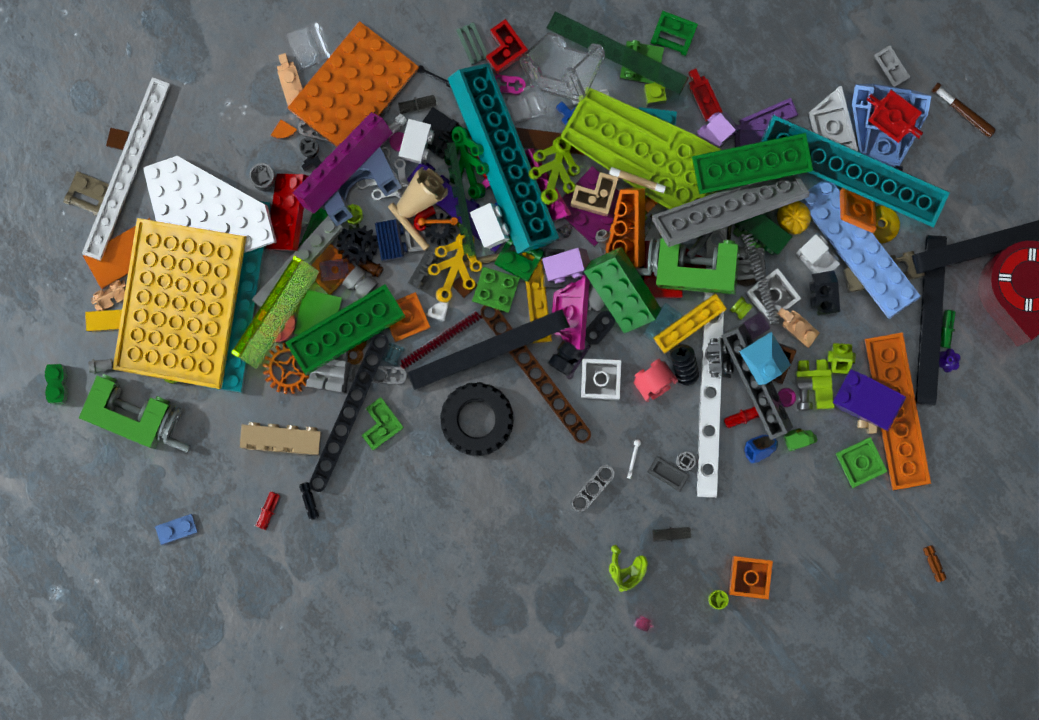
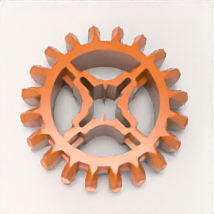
[263,343,309,394]

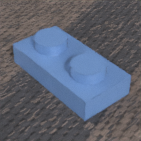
[155,514,198,545]

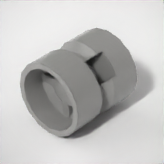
[249,163,276,191]
[342,266,379,299]

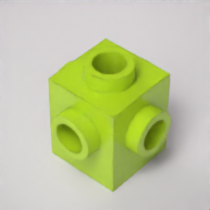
[827,343,856,374]

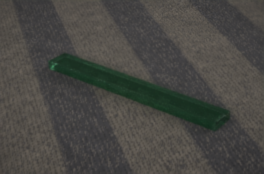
[546,11,689,95]

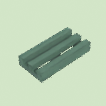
[456,22,488,65]

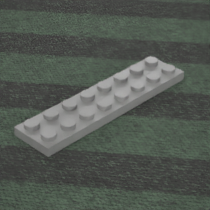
[652,174,809,247]

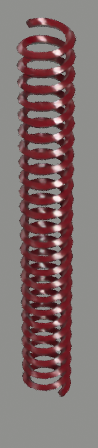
[400,311,482,370]

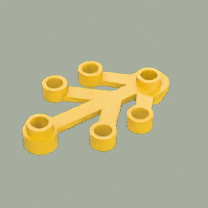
[428,232,482,302]

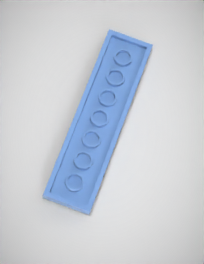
[799,179,921,319]

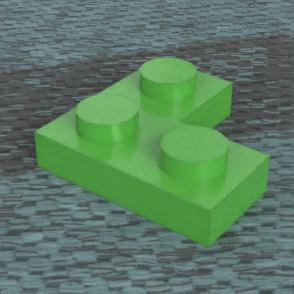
[362,397,404,451]

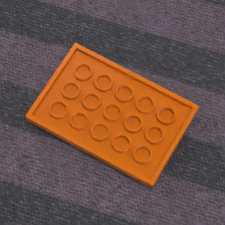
[287,21,419,147]

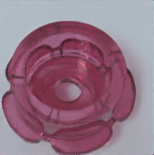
[634,616,652,632]

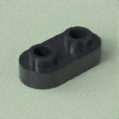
[585,311,615,345]

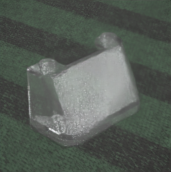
[519,32,605,102]

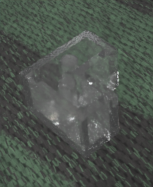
[505,85,547,125]

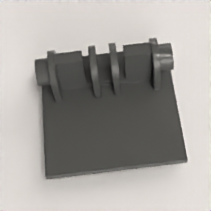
[408,250,458,298]
[708,338,734,378]

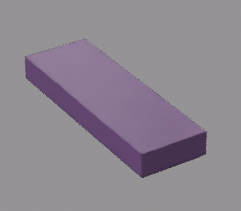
[738,98,799,125]

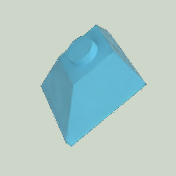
[739,332,791,385]

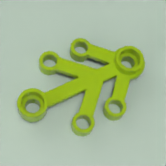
[529,136,580,205]

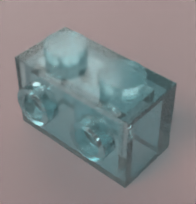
[643,302,684,347]

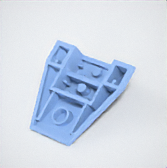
[852,84,931,167]

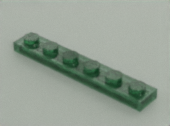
[444,142,476,258]

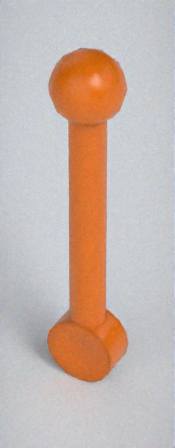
[418,217,458,225]

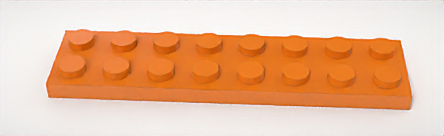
[864,332,931,490]

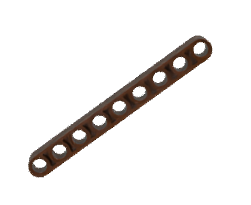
[481,305,591,444]

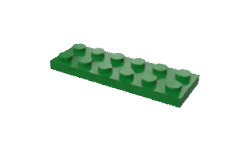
[691,133,813,194]
[286,284,405,376]

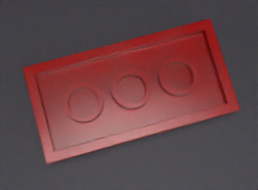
[266,173,309,251]

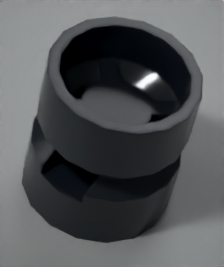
[548,340,583,376]

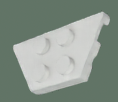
[808,86,858,151]

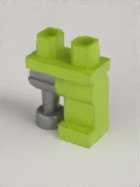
[795,359,834,410]

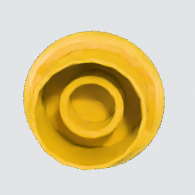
[777,201,811,235]

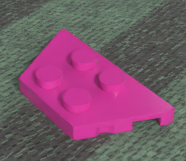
[552,276,590,350]

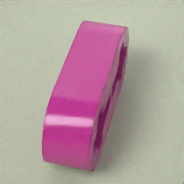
[495,75,526,95]

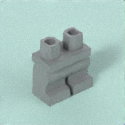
[306,352,351,393]

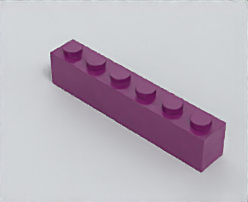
[293,112,393,214]

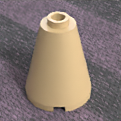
[396,167,448,218]

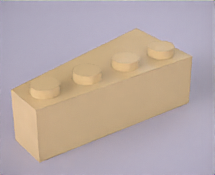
[240,422,322,455]

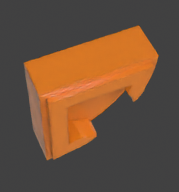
[271,120,297,139]

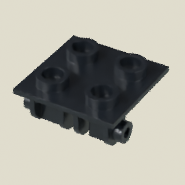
[422,107,462,159]

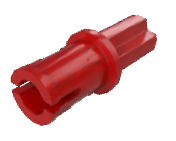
[724,406,760,428]
[255,492,280,530]

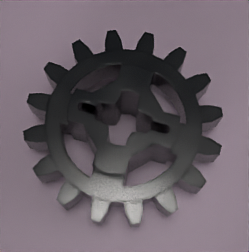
[336,224,378,265]

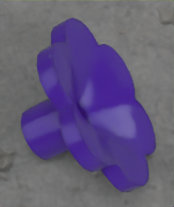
[939,348,961,373]

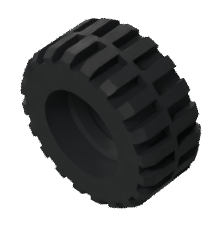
[440,382,514,456]

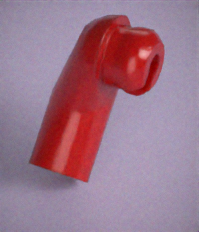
[413,206,436,231]

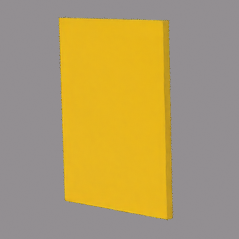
[113,218,247,389]

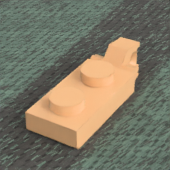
[277,53,303,106]
[777,308,820,348]

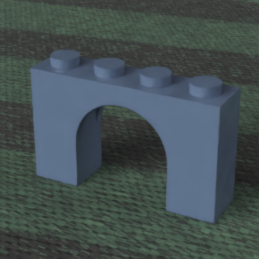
[323,147,402,226]

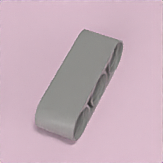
[572,465,615,512]

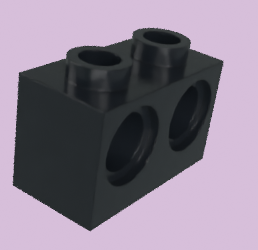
[809,270,840,316]

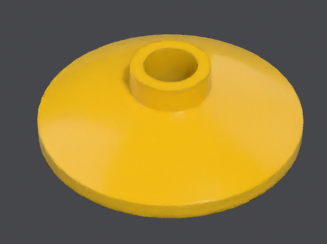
[873,206,900,244]

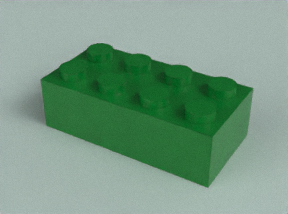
[584,247,661,334]

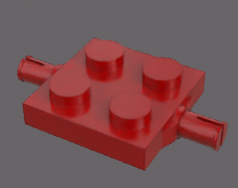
[867,89,924,143]

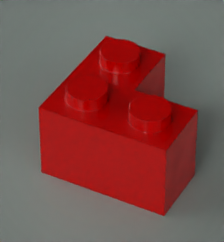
[486,19,528,75]

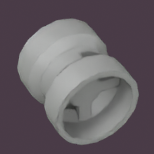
[676,452,696,471]

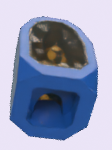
[744,435,778,463]

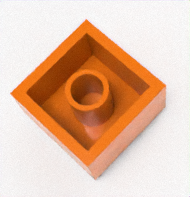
[728,556,773,599]

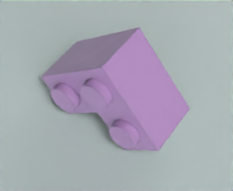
[696,112,740,148]
[542,248,590,284]

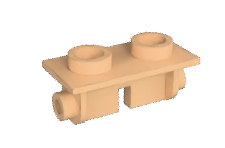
[91,280,126,311]

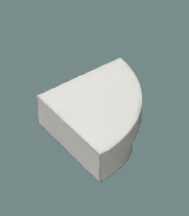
[426,302,449,321]

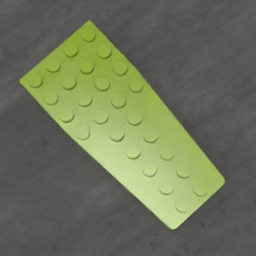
[561,88,725,209]

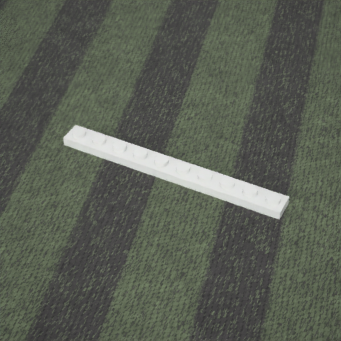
[82,77,171,261]

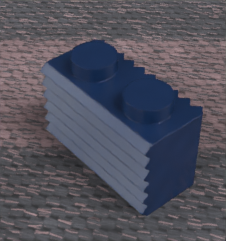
[375,219,407,262]

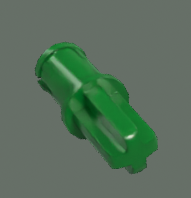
[940,310,956,348]

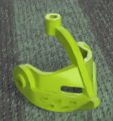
[609,545,648,592]

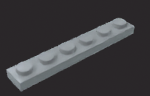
[252,216,343,313]

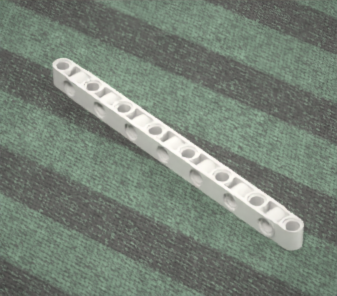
[697,227,727,498]

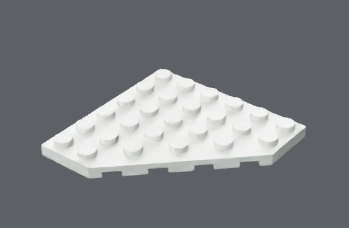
[143,156,277,253]

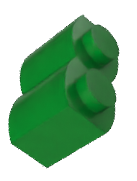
[45,364,68,404]

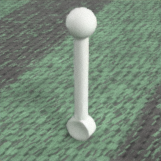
[627,439,641,479]

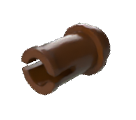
[358,259,384,278]

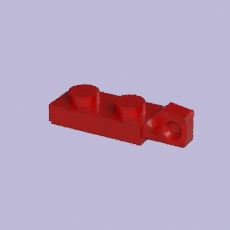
[688,68,723,122]

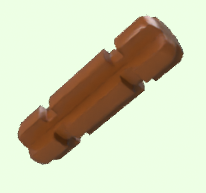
[923,545,947,582]

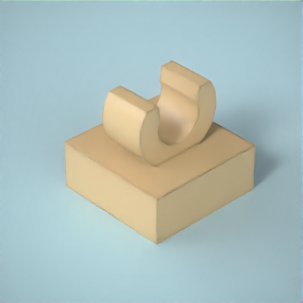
[857,420,877,434]

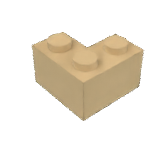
[571,172,619,217]

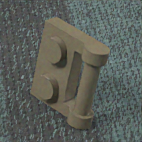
[63,171,109,216]

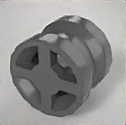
[299,137,319,158]

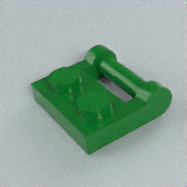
[650,10,698,56]
[495,235,545,282]

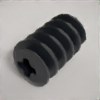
[670,344,700,386]

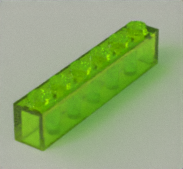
[231,256,320,369]

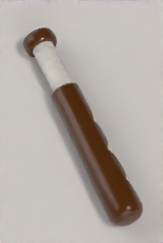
[931,83,996,138]

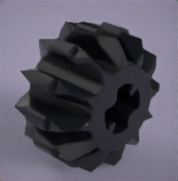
[424,213,457,246]

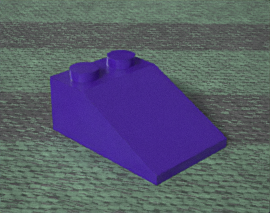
[833,369,906,431]

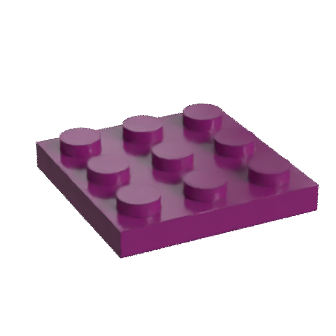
[562,166,620,247]

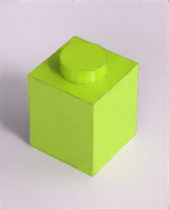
[644,81,667,107]

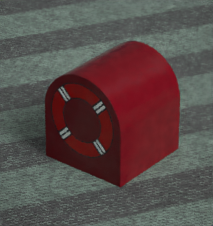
[978,241,1039,347]

